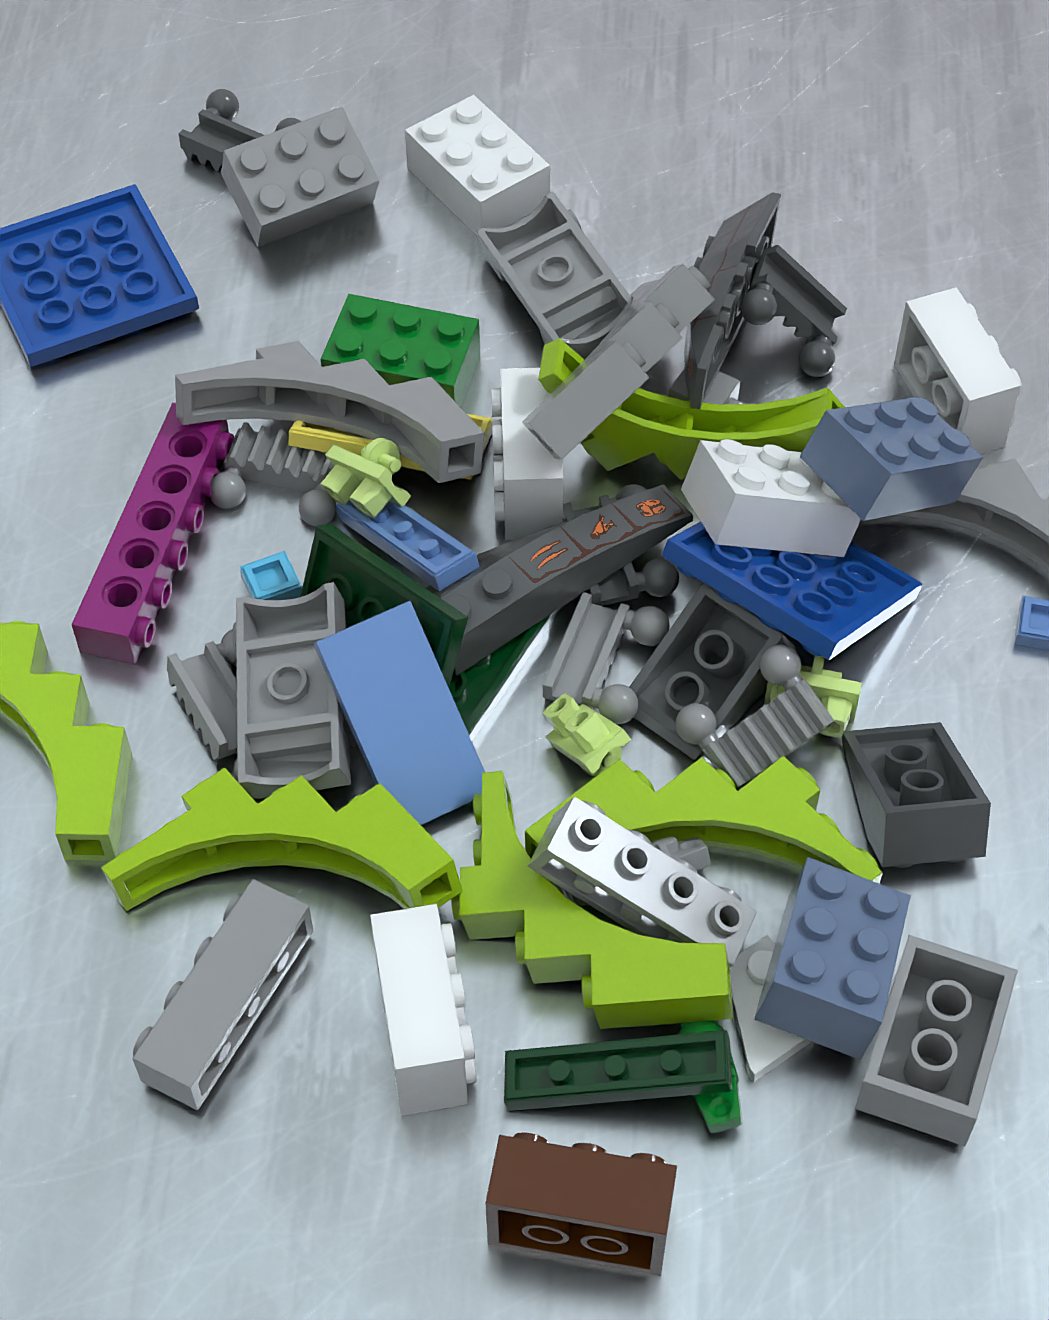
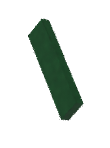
[504,1030,732,1111]

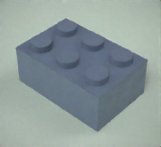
[800,397,983,521]
[754,857,911,1060]

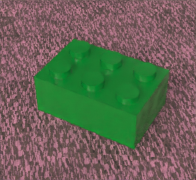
[320,293,480,407]

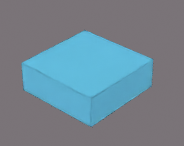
[239,551,302,600]

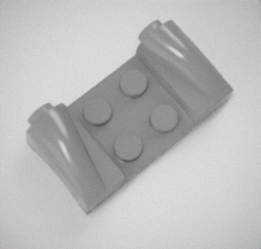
[476,191,632,359]
[233,582,351,799]

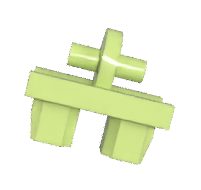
[321,438,411,519]
[764,655,862,738]
[543,693,631,777]

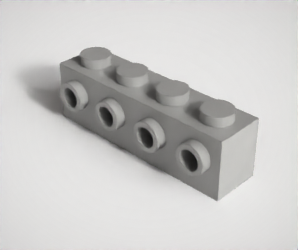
[527,797,757,967]
[132,879,314,1111]

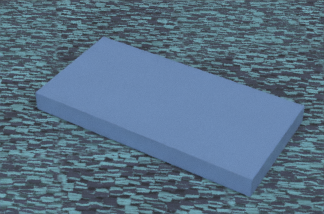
[313,601,485,825]

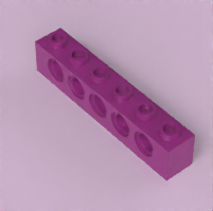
[71,402,234,665]

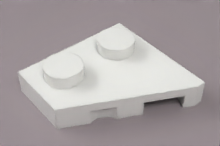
[730,935,812,1083]

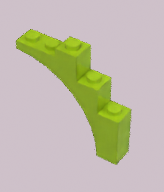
[538,338,845,480]
[0,621,132,861]
[525,756,882,891]
[101,768,463,911]
[451,771,734,1029]

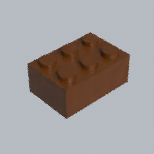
[485,1132,677,1276]

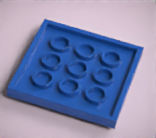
[0,184,199,367]
[661,522,923,660]

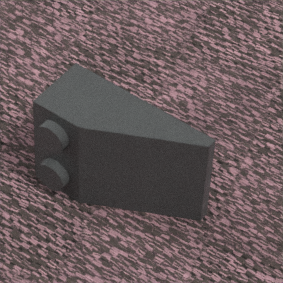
[629,582,796,761]
[842,722,991,868]

